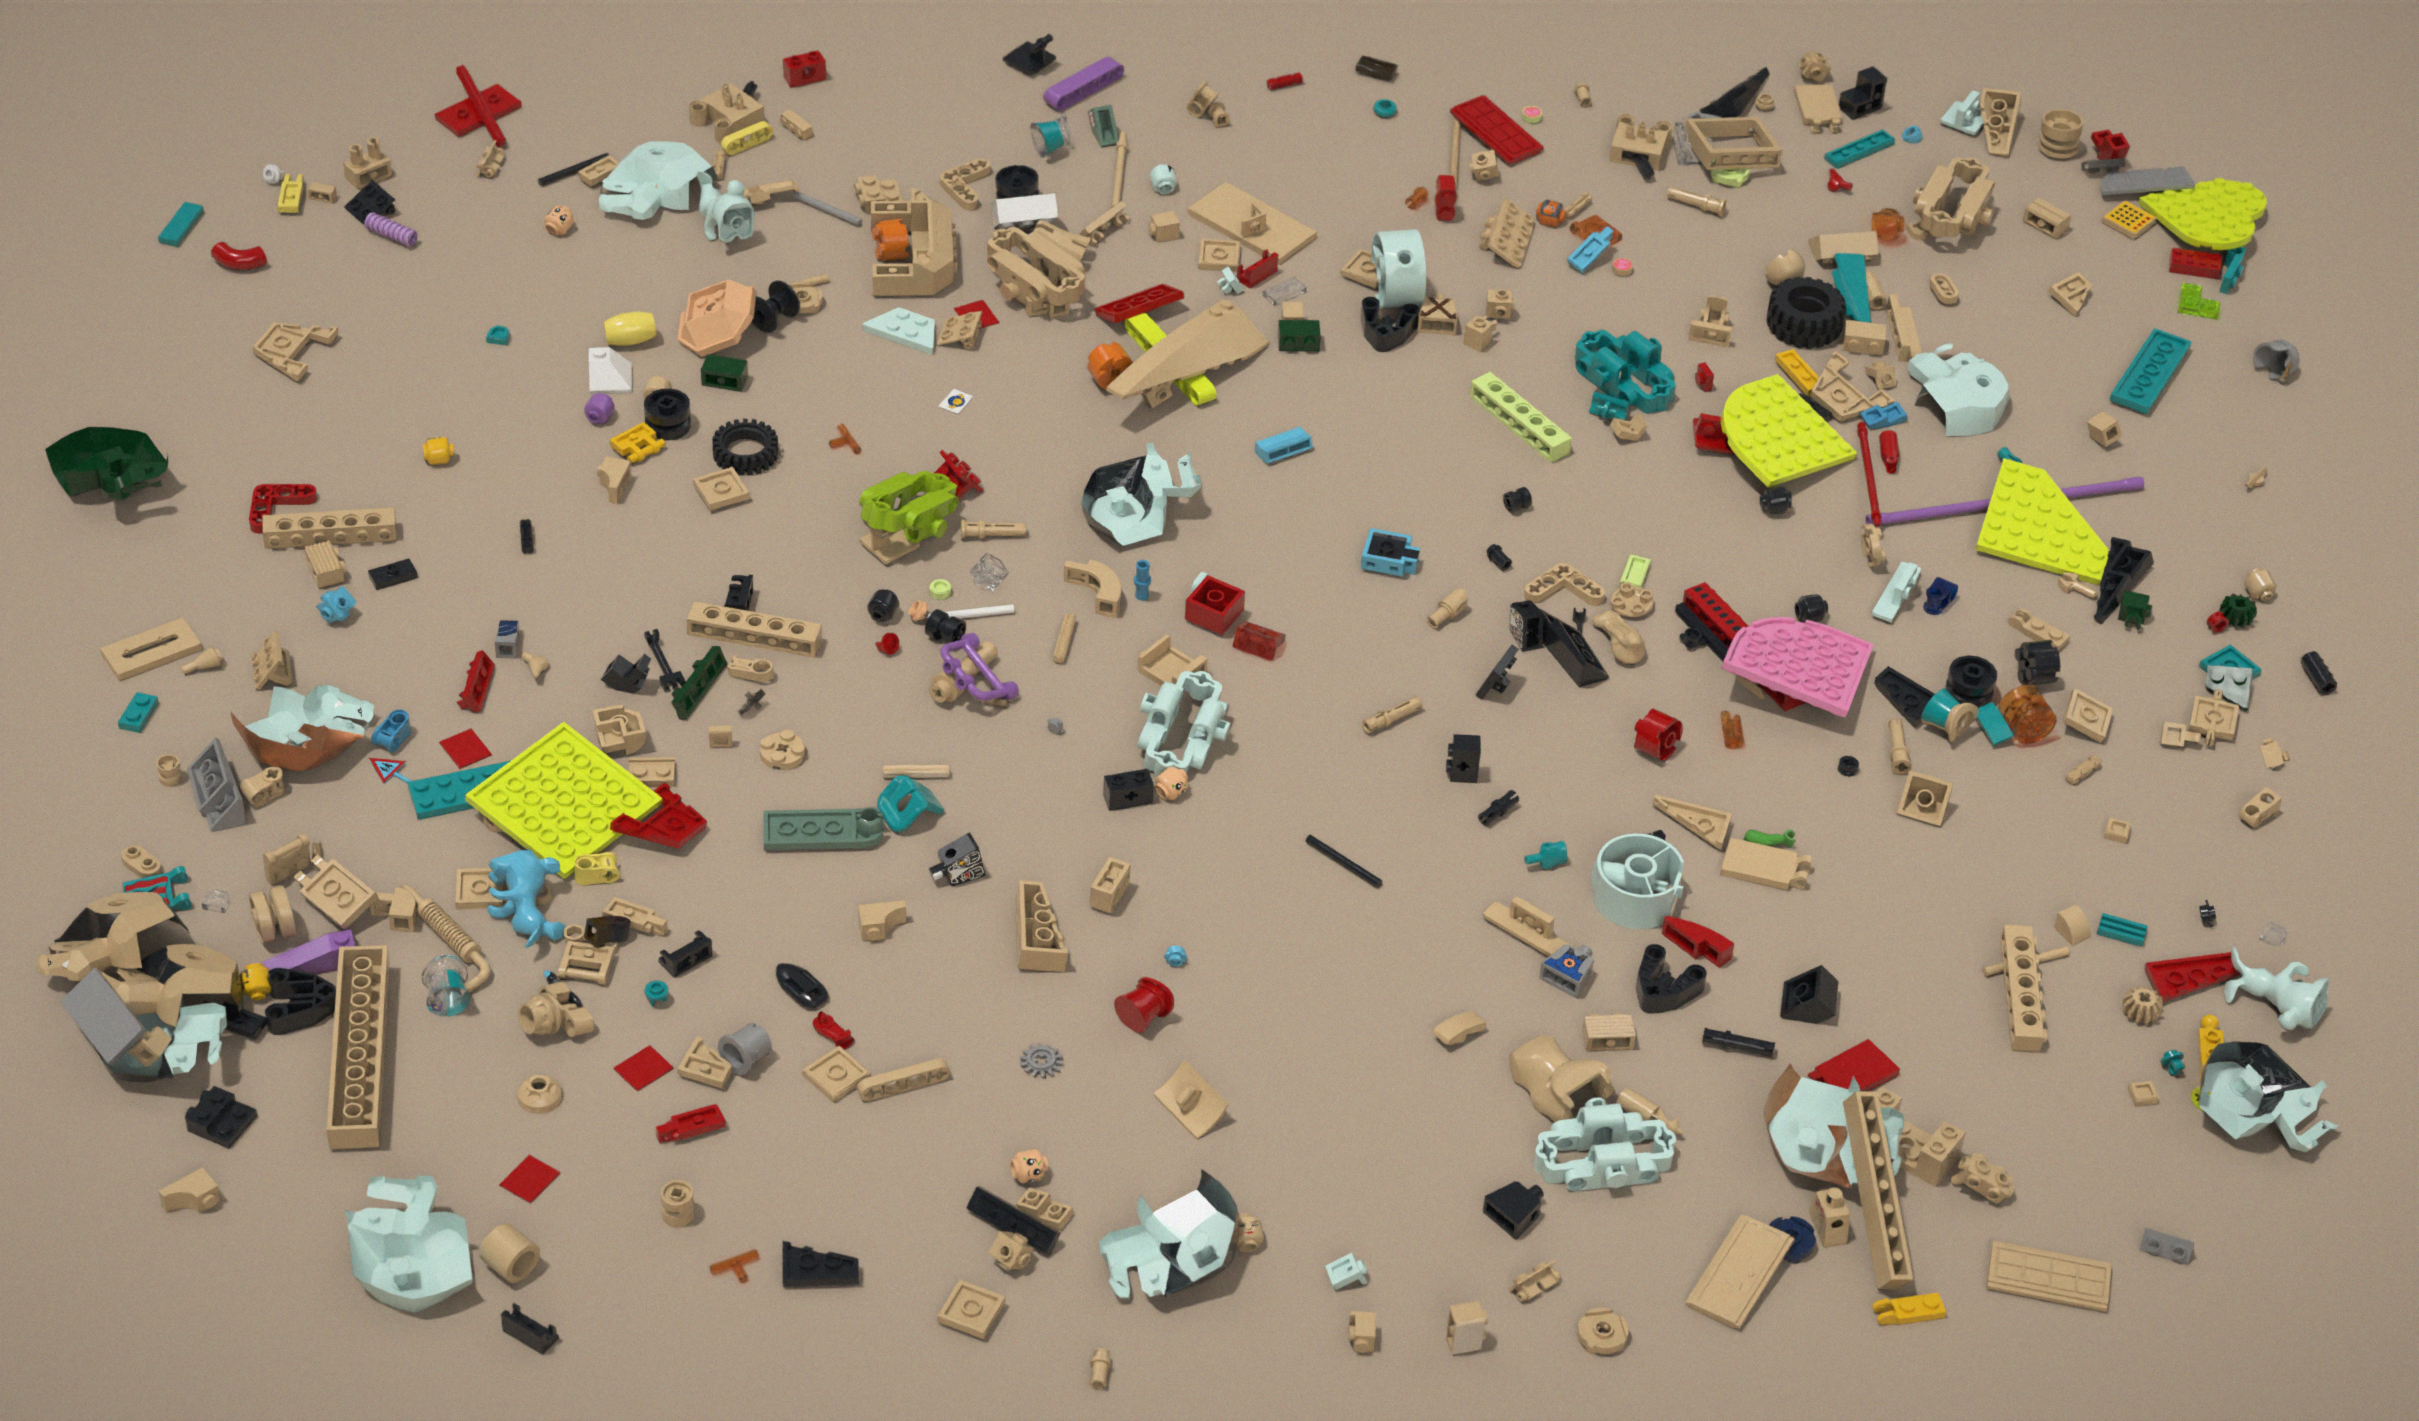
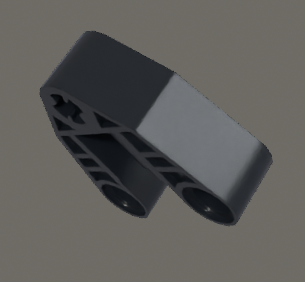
[1361,297,1420,352]
[1636,944,1707,1014]
[265,967,336,1035]

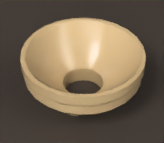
[517,1075,562,1114]

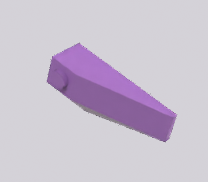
[261,929,355,974]

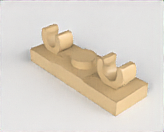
[1079,201,1129,246]

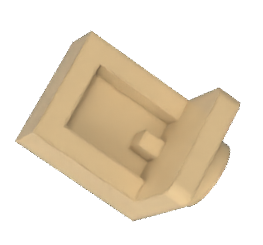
[1865,361,1896,390]
[1610,413,1647,441]

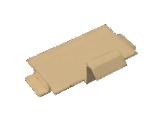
[2260,738,2290,768]

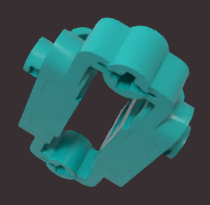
[1574,330,1676,413]

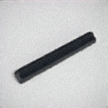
[1675,602,1729,661]

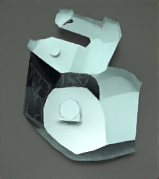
[1081,443,1201,546]
[2199,1041,2341,1152]
[1099,1169,1239,1298]

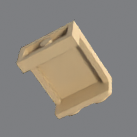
[1138,634,1208,692]

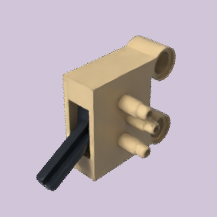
[689,81,765,144]
[1609,114,1672,179]

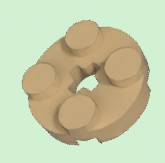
[790,282,823,314]
[1861,524,1885,567]
[760,729,805,770]
[1577,1308,1629,1355]

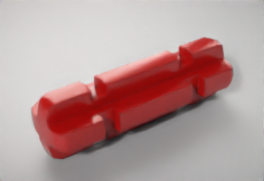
[1266,72,1303,90]

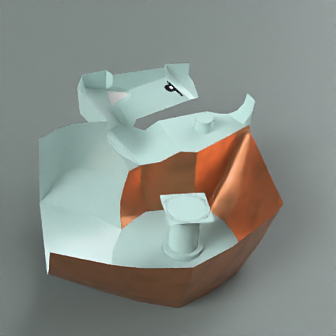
[230,685,374,771]
[1763,1063,1904,1188]

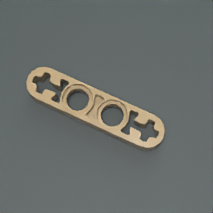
[857,1058,950,1101]

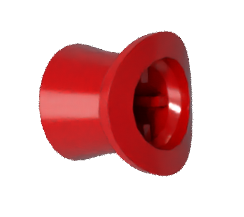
[1114,977,1174,1033]

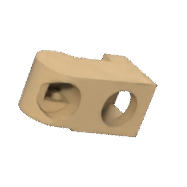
[2239,787,2282,828]

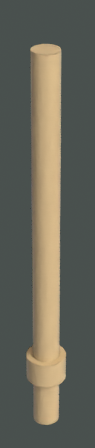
[1111,132,1128,208]

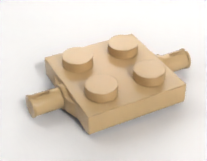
[2188,689,2239,746]

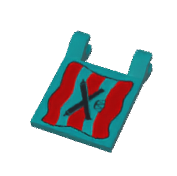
[122,866,192,910]

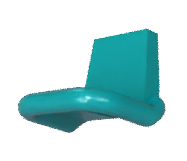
[877,775,945,832]

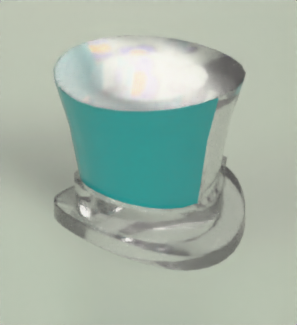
[1030,112,1075,158]
[421,955,471,1017]

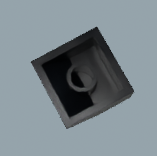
[1780,965,1839,1024]

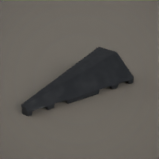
[2094,537,2154,624]

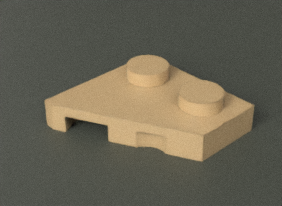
[677,1036,732,1088]

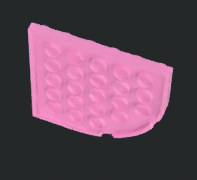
[1721,617,1874,718]

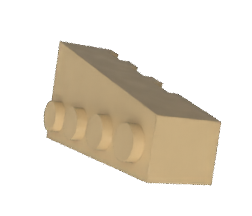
[1015,880,1069,972]

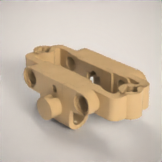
[1913,157,1995,238]
[987,227,1085,306]

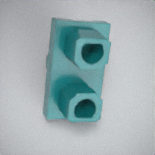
[1589,392,1630,420]

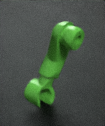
[1743,829,1795,847]

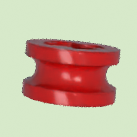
[2206,611,2229,633]

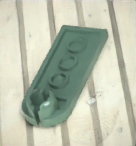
[764,807,884,850]

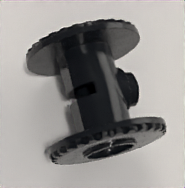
[751,280,801,333]

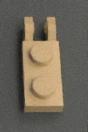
[2008,608,2070,651]

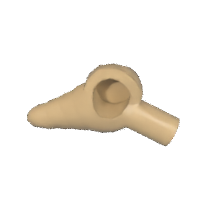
[522,652,549,678]

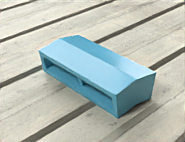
[1255,427,1313,464]

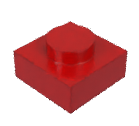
[1695,362,1714,392]

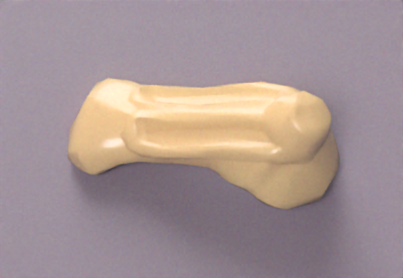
[1593,610,1646,664]

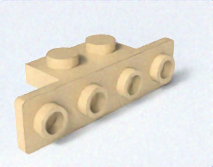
[1483,896,1571,956]

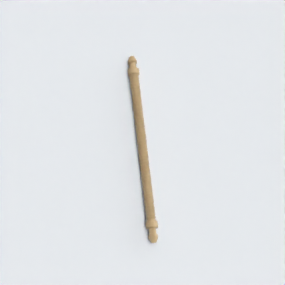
[1450,104,1461,192]

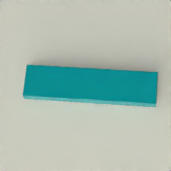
[1824,129,1895,169]

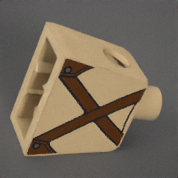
[1417,293,1457,335]

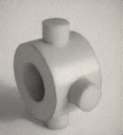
[1047,718,1064,734]

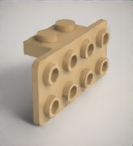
[1479,199,1535,268]

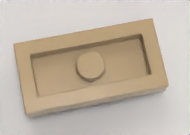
[578,155,619,187]

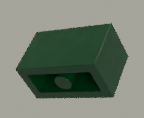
[1278,320,1321,352]
[701,354,748,392]

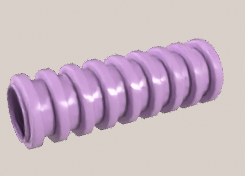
[365,212,418,247]

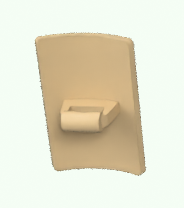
[1154,1061,1229,1139]

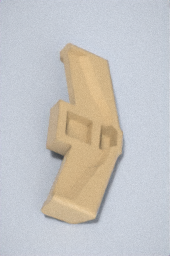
[744,179,799,205]

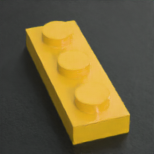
[1775,349,1819,396]

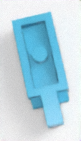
[1567,226,1614,274]

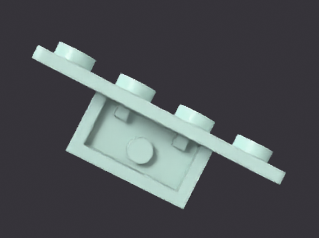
[1872,562,1921,622]

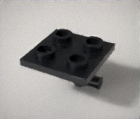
[1003,34,1056,76]

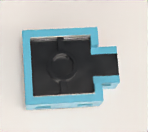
[1361,528,1420,577]

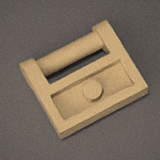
[263,833,311,886]
[558,941,615,985]

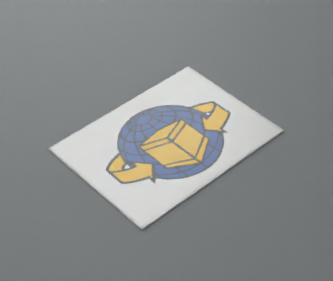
[938,389,973,414]

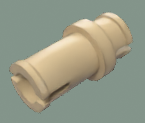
[1090,1348,1111,1389]

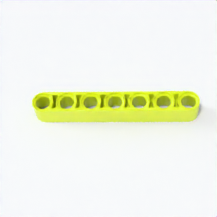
[1125,313,1217,406]

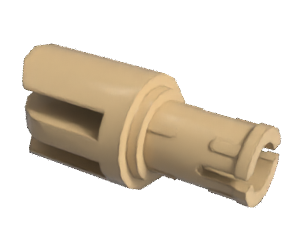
[1427,588,1468,629]

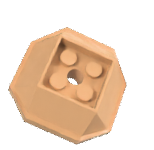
[677,279,757,357]

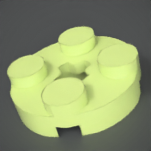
[1710,159,1750,188]

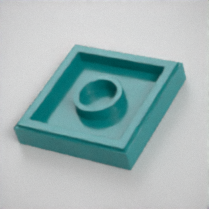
[2199,644,2262,679]

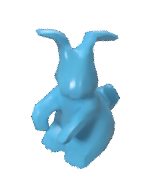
[487,850,566,948]

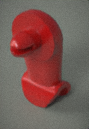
[813,1011,855,1050]

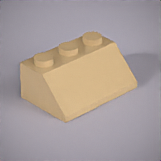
[1808,231,1879,264]

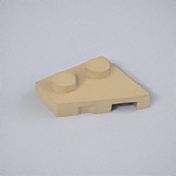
[2048,272,2092,316]

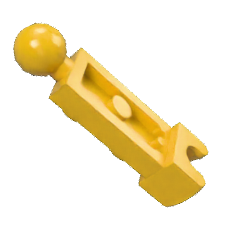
[2198,1014,2224,1083]

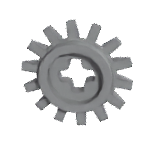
[1020,1043,1063,1078]

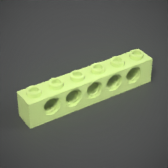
[1470,372,1572,463]

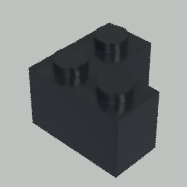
[1839,66,1887,120]

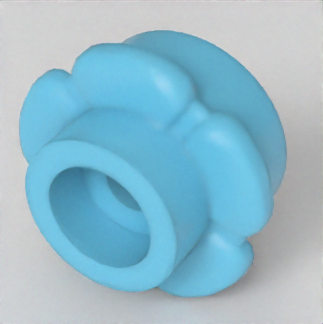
[1164,946,1187,967]

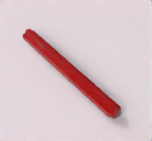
[456,65,506,147]

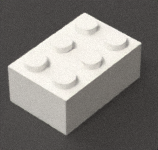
[991,193,1058,229]

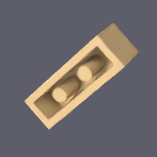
[780,109,813,141]

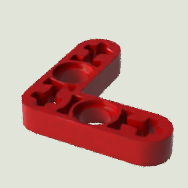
[249,484,317,534]

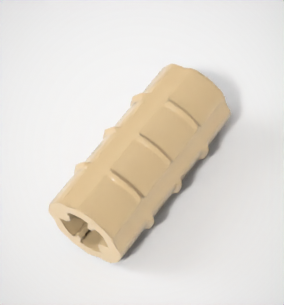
[1866,272,1887,310]

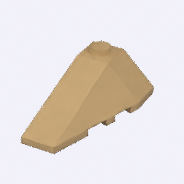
[1980,88,2021,157]

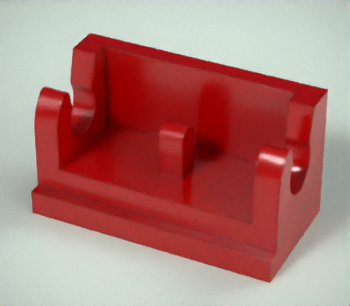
[1236,249,1278,289]

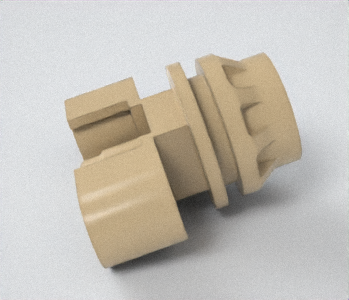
[518,982,594,1037]

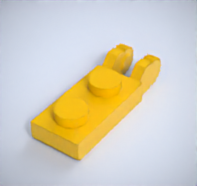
[1872,1293,1946,1325]

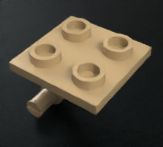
[859,520,920,565]

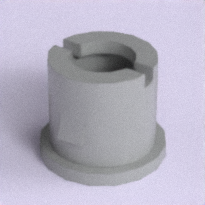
[718,1023,772,1075]

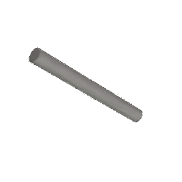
[793,192,862,226]

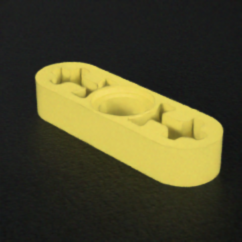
[721,121,773,155]

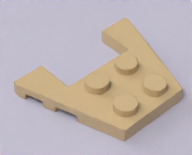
[253,323,339,382]
[1809,351,1895,421]

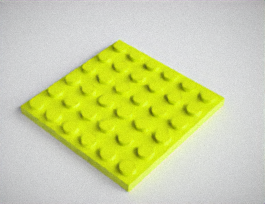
[465,722,662,879]

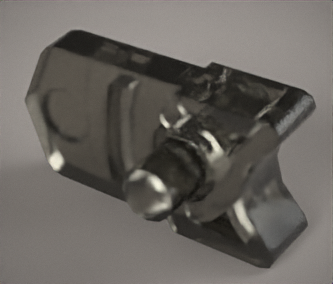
[737,689,766,715]

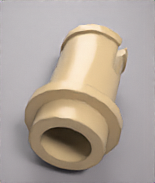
[1574,83,1592,107]

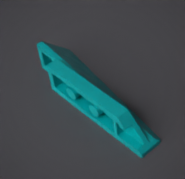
[1831,253,1871,323]

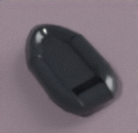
[776,963,829,1009]

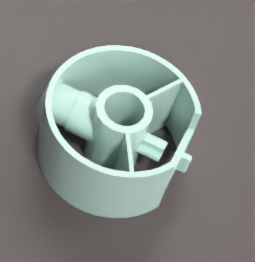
[1371,229,1426,309]
[1591,834,1684,929]

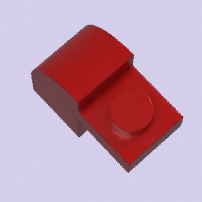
[2090,129,2131,163]

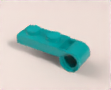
[2220,246,2246,294]

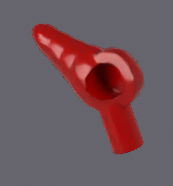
[1827,168,1853,192]

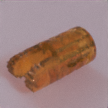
[1720,711,1744,749]

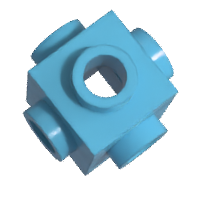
[316,586,357,623]

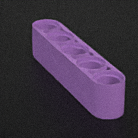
[1043,56,1125,111]

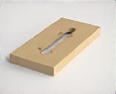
[100,617,202,681]

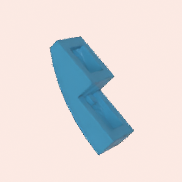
[1860,401,1908,429]

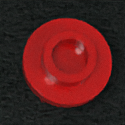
[875,633,899,655]

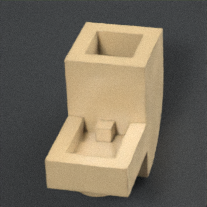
[370,887,417,932]

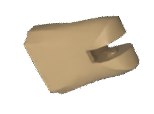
[1033,220,1091,262]

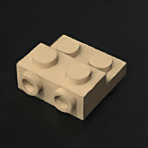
[854,175,903,214]

